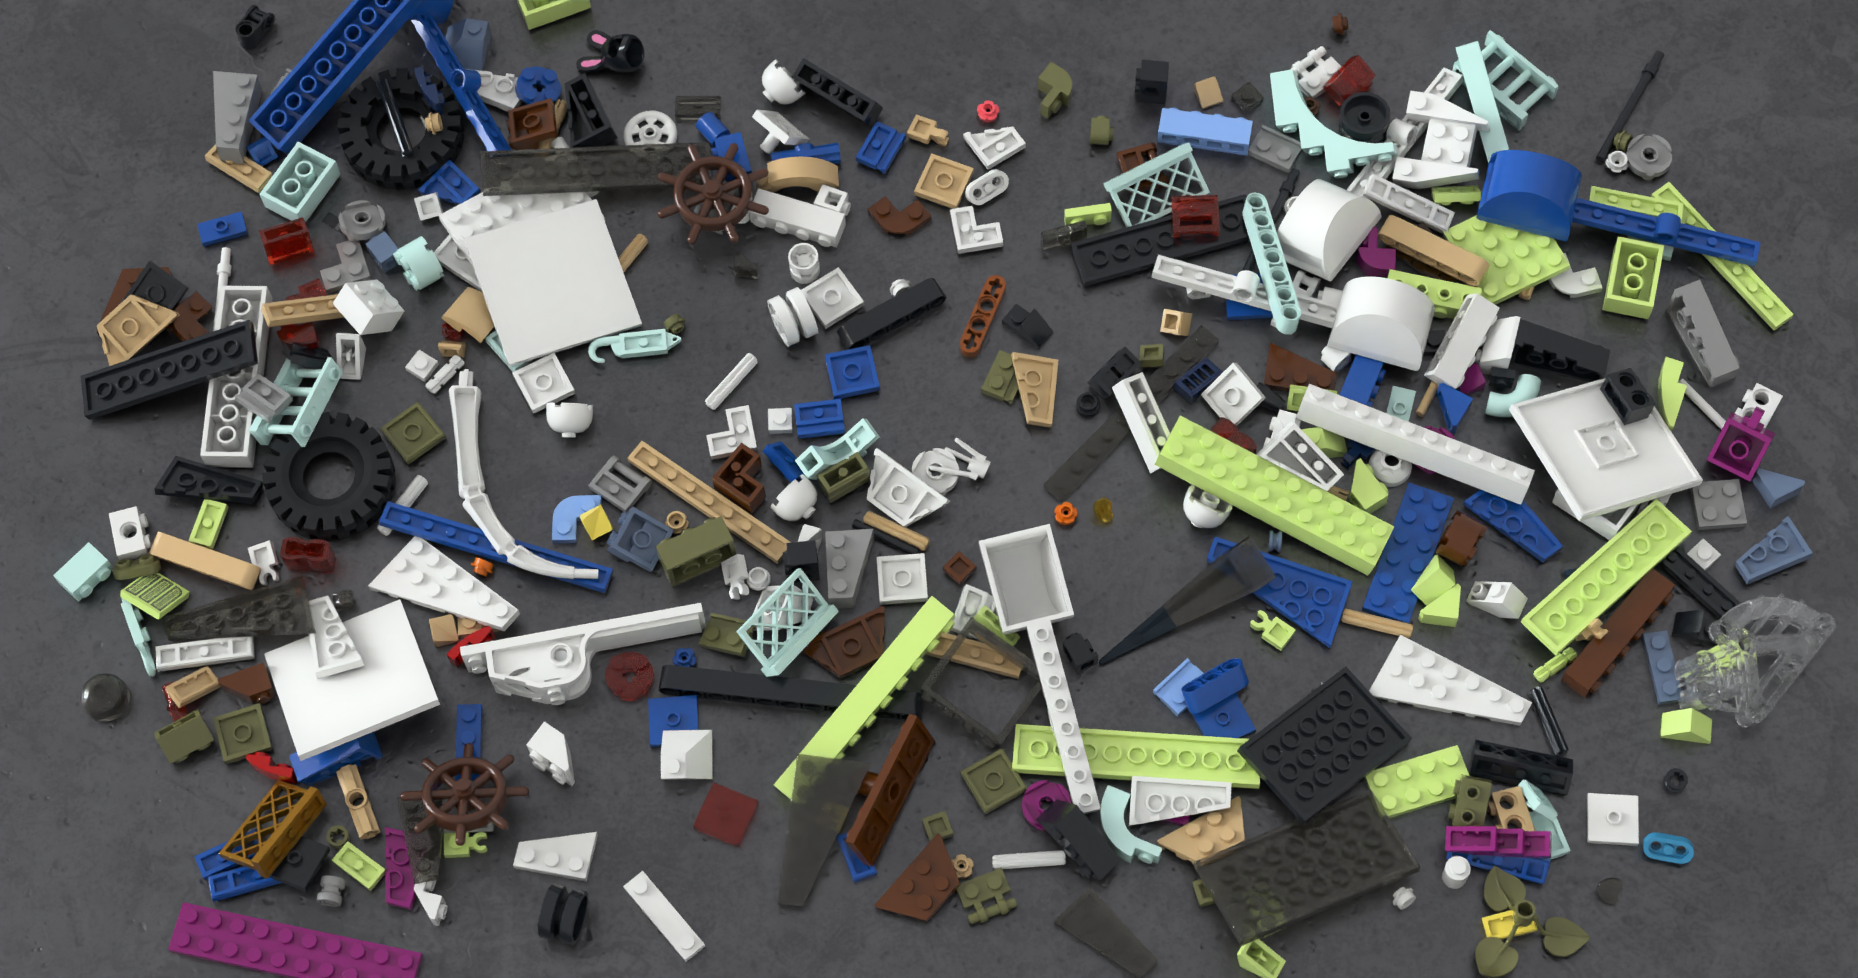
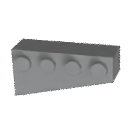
[213,71,262,164]
[1666,280,1740,388]

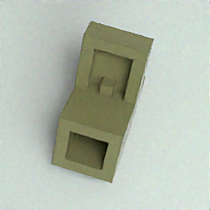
[1038,62,1072,119]

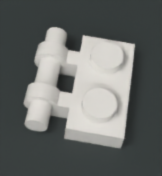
[1290,46,1346,99]

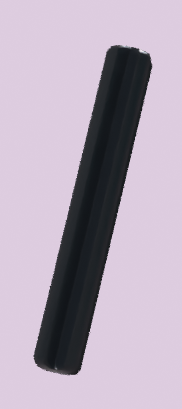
[376,78,414,157]

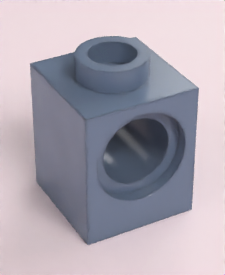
[366,231,398,273]

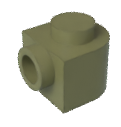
[1090,116,1114,145]

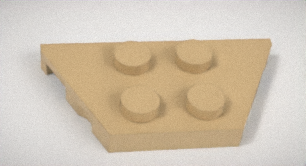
[97,294,180,366]
[1157,796,1246,869]

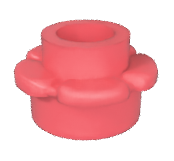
[977,101,999,122]

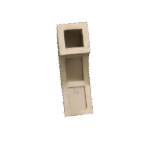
[757,157,839,193]

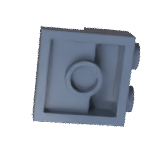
[606,507,674,572]

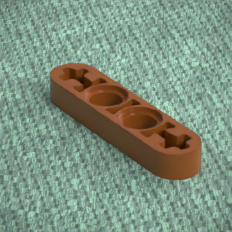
[960,275,1006,358]

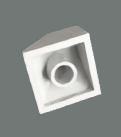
[753,585,814,631]
[661,730,713,780]

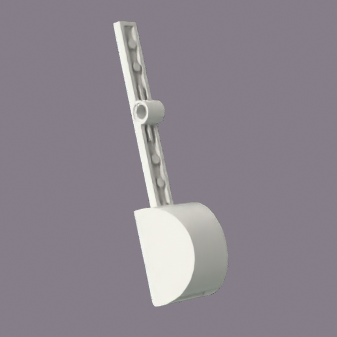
[1277,68,1464,281]
[1151,255,1435,371]
[979,524,1101,814]

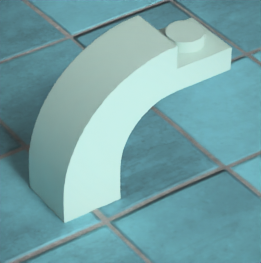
[795,418,879,480]
[1100,785,1162,864]

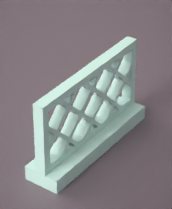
[1103,142,1210,227]
[736,568,839,677]

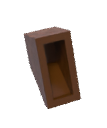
[217,662,277,704]

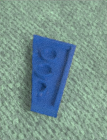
[1463,489,1563,563]

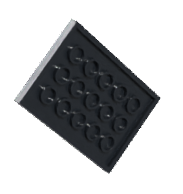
[1237,667,1412,825]

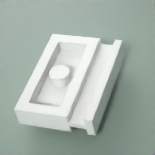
[951,584,995,642]

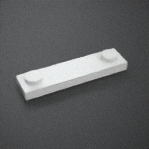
[1362,174,1455,234]
[155,634,255,672]
[623,871,705,962]

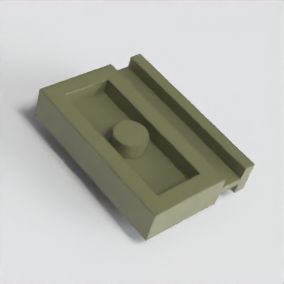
[981,350,1019,405]
[699,613,756,657]

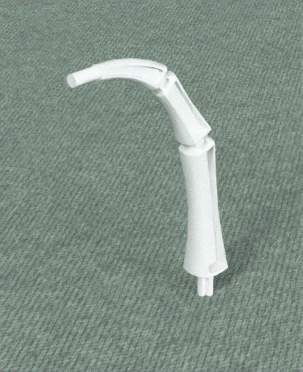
[449,369,598,579]

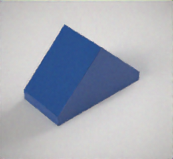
[1436,383,1473,435]

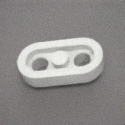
[965,169,1009,205]

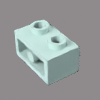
[53,542,112,602]

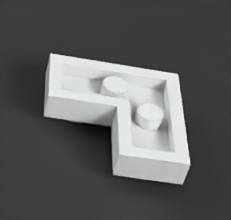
[950,206,1003,254]
[706,405,758,460]

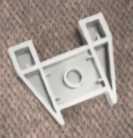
[1392,91,1490,189]

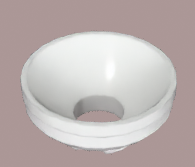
[1369,449,1412,487]

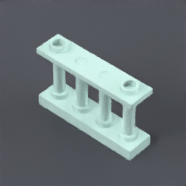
[1452,30,1559,130]
[249,357,343,447]

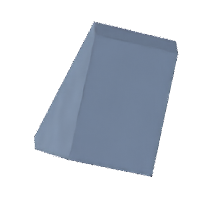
[1752,468,1805,509]

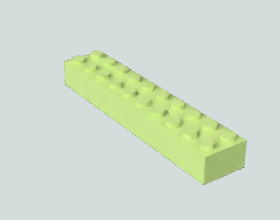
[1154,416,1394,576]

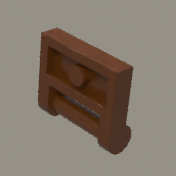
[1116,143,1169,195]

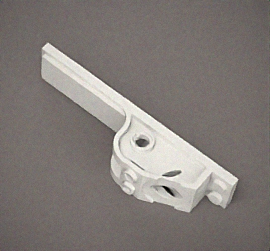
[460,603,706,705]

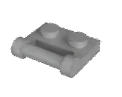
[588,455,652,512]

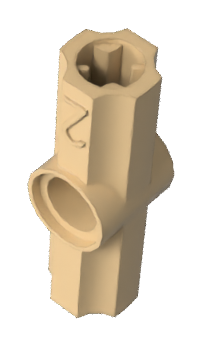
[336,764,381,840]

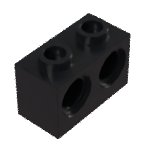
[1087,347,1141,399]
[1600,368,1655,425]
[783,540,820,583]

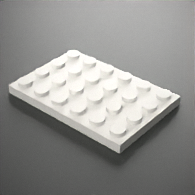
[439,153,605,268]

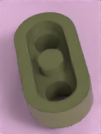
[112,554,161,580]

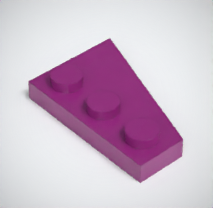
[385,827,433,910]

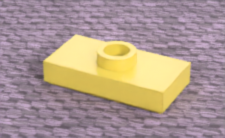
[1482,910,1538,940]

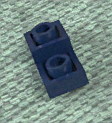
[414,67,446,115]

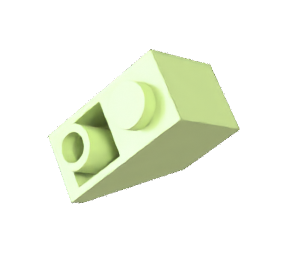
[1349,458,1389,514]

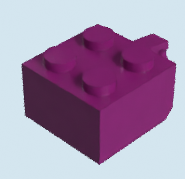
[1707,406,1776,481]

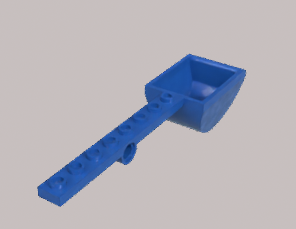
[409,0,512,158]
[1476,150,1761,267]

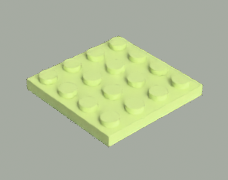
[1443,215,1570,305]

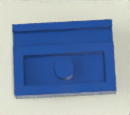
[856,121,906,174]
[794,399,845,439]

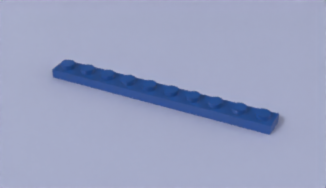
[379,501,613,593]

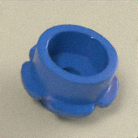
[672,648,696,667]

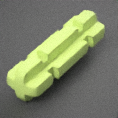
[1534,647,1578,683]

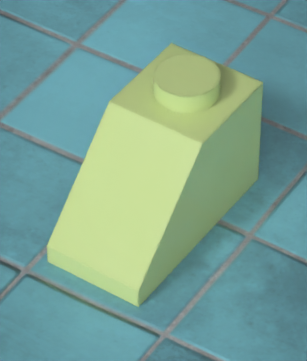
[1301,427,1347,458]

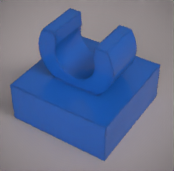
[246,137,278,166]

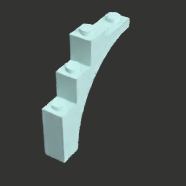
[1270,69,1398,178]

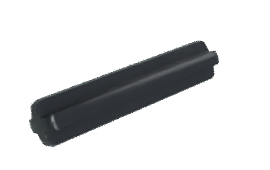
[1530,687,1569,756]

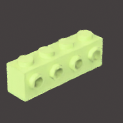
[1388,269,1482,319]

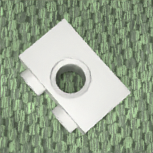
[109,506,152,560]

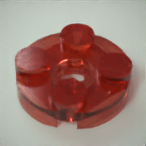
[605,652,655,701]

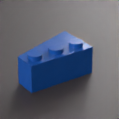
[1339,354,1386,408]
[289,732,383,786]

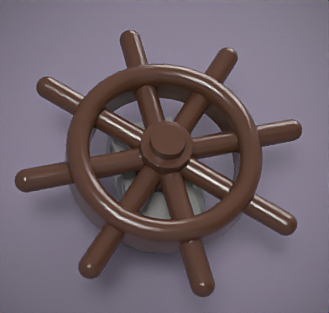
[657,143,769,244]
[400,743,529,846]

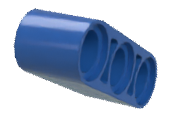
[1181,658,1249,713]

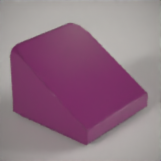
[1458,363,1486,395]

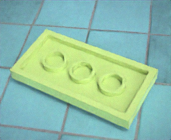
[1364,745,1469,821]

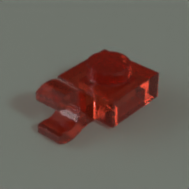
[285,278,328,301]

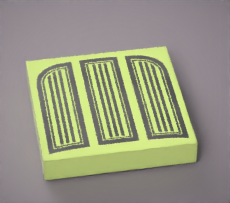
[120,572,190,620]

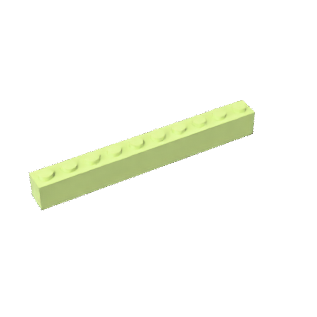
[774,596,955,806]

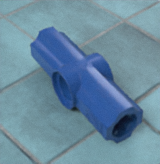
[771,143,841,164]

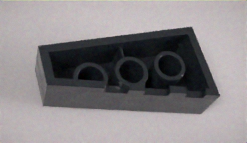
[1509,319,1610,382]

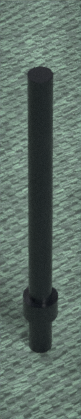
[1596,51,1664,162]
[1242,168,1300,271]

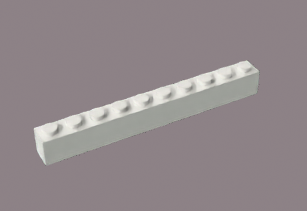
[1296,384,1535,505]

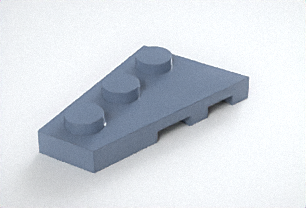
[1735,516,1813,585]

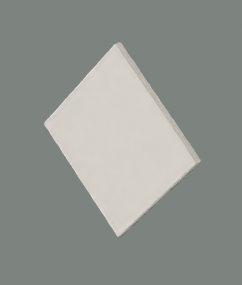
[464,199,642,367]
[1509,378,1703,521]
[264,599,440,761]

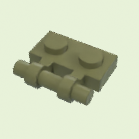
[956,868,1017,924]

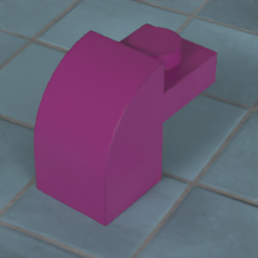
[1356,227,1396,278]

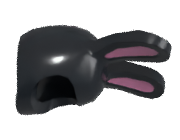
[576,30,644,73]

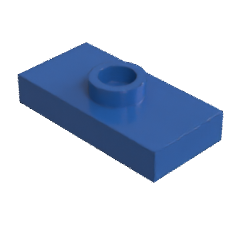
[197,211,248,247]

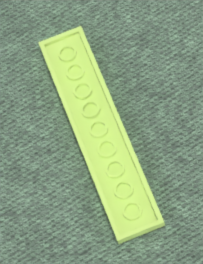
[1012,724,1260,789]

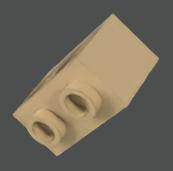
[1487,786,1535,831]

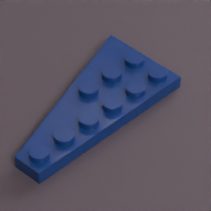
[1207,537,1353,648]

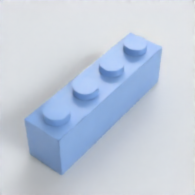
[1157,108,1253,156]

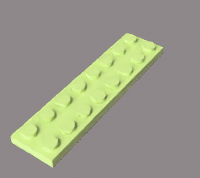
[1521,499,1692,656]

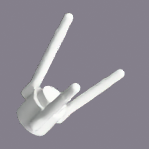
[929,438,991,480]

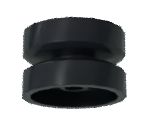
[1339,92,1390,143]
[538,883,588,945]

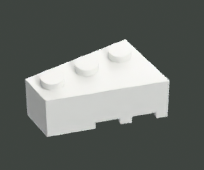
[1256,421,1344,491]

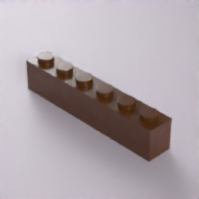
[1561,568,1675,698]

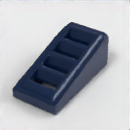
[1174,357,1223,404]

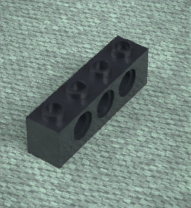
[792,58,883,127]

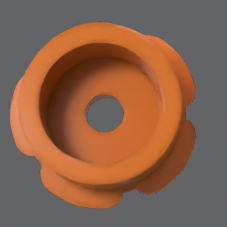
[1054,502,1078,525]
[471,557,494,577]

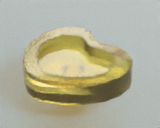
[1093,497,1113,523]

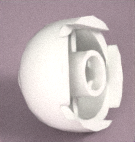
[762,59,805,105]
[546,403,593,438]
[770,474,817,521]
[1183,485,1233,528]

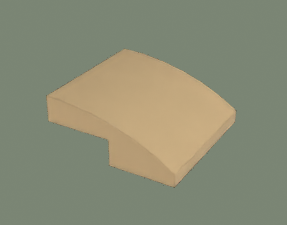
[441,287,495,343]

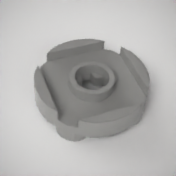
[1626,134,1672,180]
[339,200,386,242]

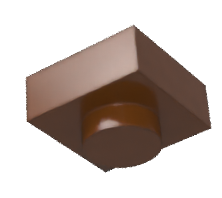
[943,551,977,585]

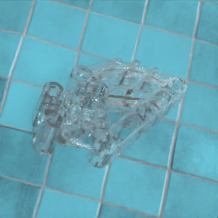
[1675,592,1836,727]

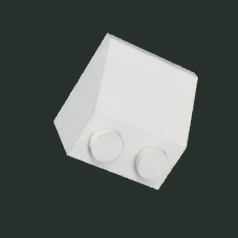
[1474,316,1520,375]

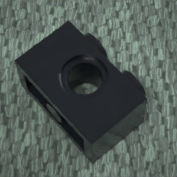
[1135,60,1169,104]

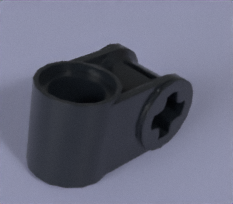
[235,5,275,49]

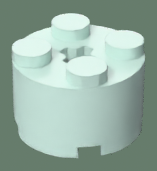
[393,236,444,291]

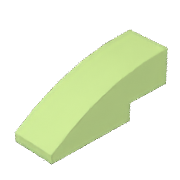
[1657,357,1687,432]

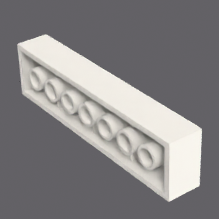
[200,286,273,468]

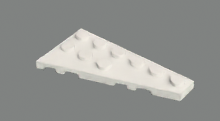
[368,536,520,631]
[1369,635,1532,726]

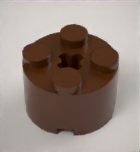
[1435,510,1487,567]

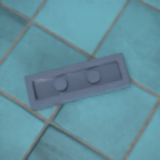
[1641,630,1684,705]

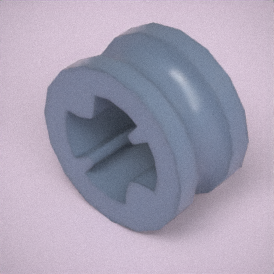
[1268,530,1282,553]

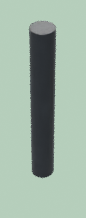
[852,519,920,554]

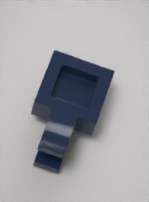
[1341,440,1376,470]

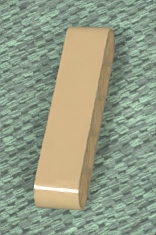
[1378,215,1490,287]
[149,532,261,591]

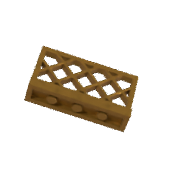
[219,780,327,879]

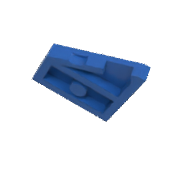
[418,160,482,205]

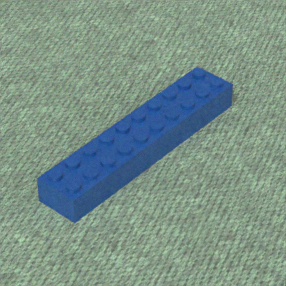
[248,0,424,154]

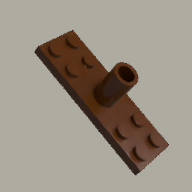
[846,714,935,867]

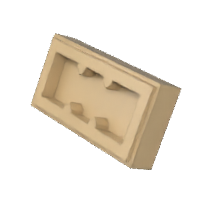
[166,666,220,708]

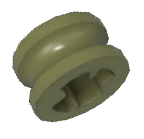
[326,825,350,850]

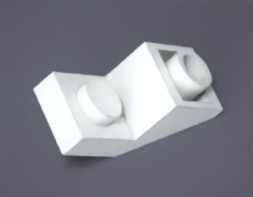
[414,866,448,926]

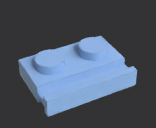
[1153,658,1204,717]

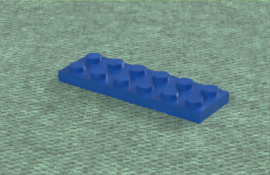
[1362,482,1454,623]

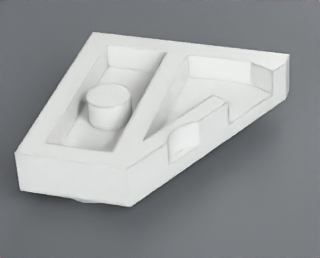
[963,127,1026,170]

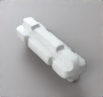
[425,355,465,394]

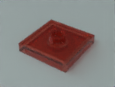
[693,782,759,847]

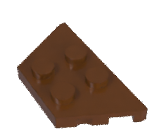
[802,606,885,679]
[874,833,961,922]

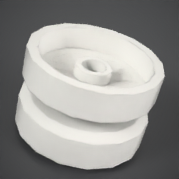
[767,287,818,347]

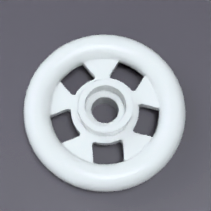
[623,110,677,159]

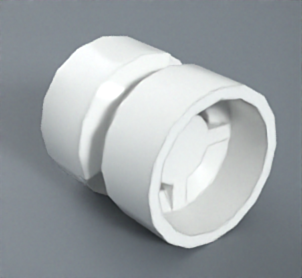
[788,243,820,284]

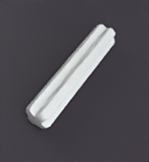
[705,353,757,410]
[377,475,428,536]
[992,850,1066,870]

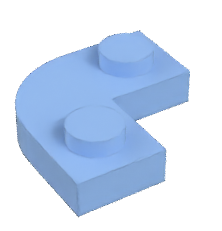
[552,495,602,544]

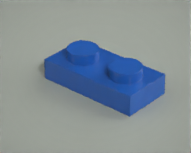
[762,441,805,482]

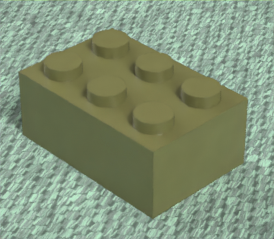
[656,516,736,587]

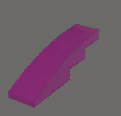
[1445,826,1552,858]

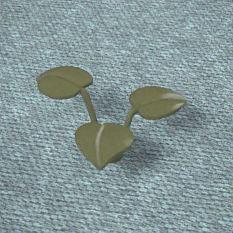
[1475,866,1590,977]

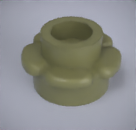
[1613,130,1633,152]
[664,314,685,335]

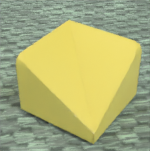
[580,504,613,540]

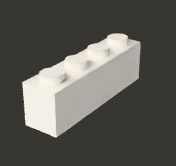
[749,188,846,248]
[1424,293,1500,389]
[1112,372,1170,474]

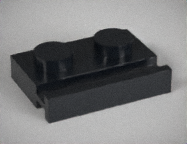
[282,342,337,369]

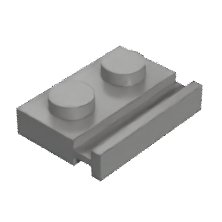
[1248,125,1302,173]
[234,373,293,423]

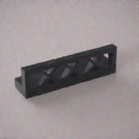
[1469,740,1573,795]

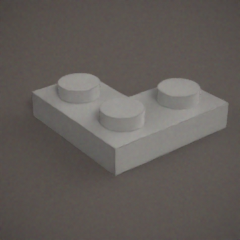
[320,240,372,294]

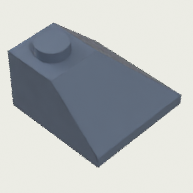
[445,18,492,71]

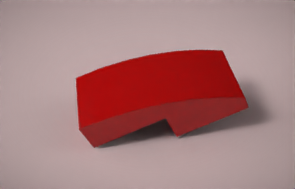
[446,626,496,668]
[246,752,297,785]

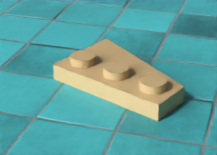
[1011,352,1058,428]

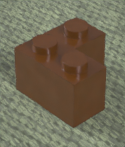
[712,442,766,515]

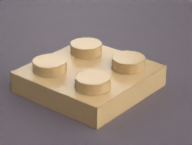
[914,153,974,209]

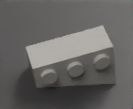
[825,529,874,609]

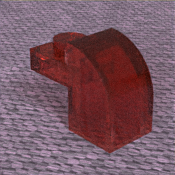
[276,322,320,349]

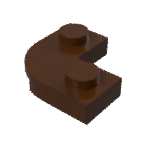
[867,196,932,236]
[173,291,213,342]

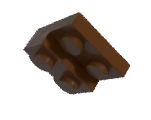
[506,98,558,154]

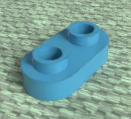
[1643,832,1694,864]

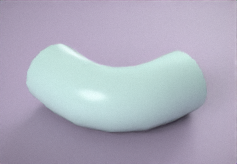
[1485,374,1541,417]

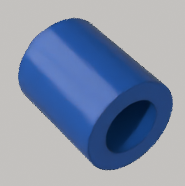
[696,112,730,147]

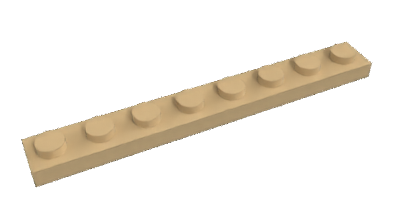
[627,441,791,564]

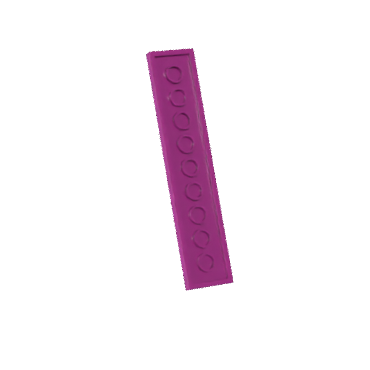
[168,902,423,978]

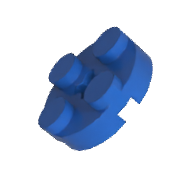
[515,66,561,105]

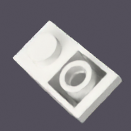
[1466,581,1528,619]

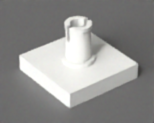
[752,110,809,154]

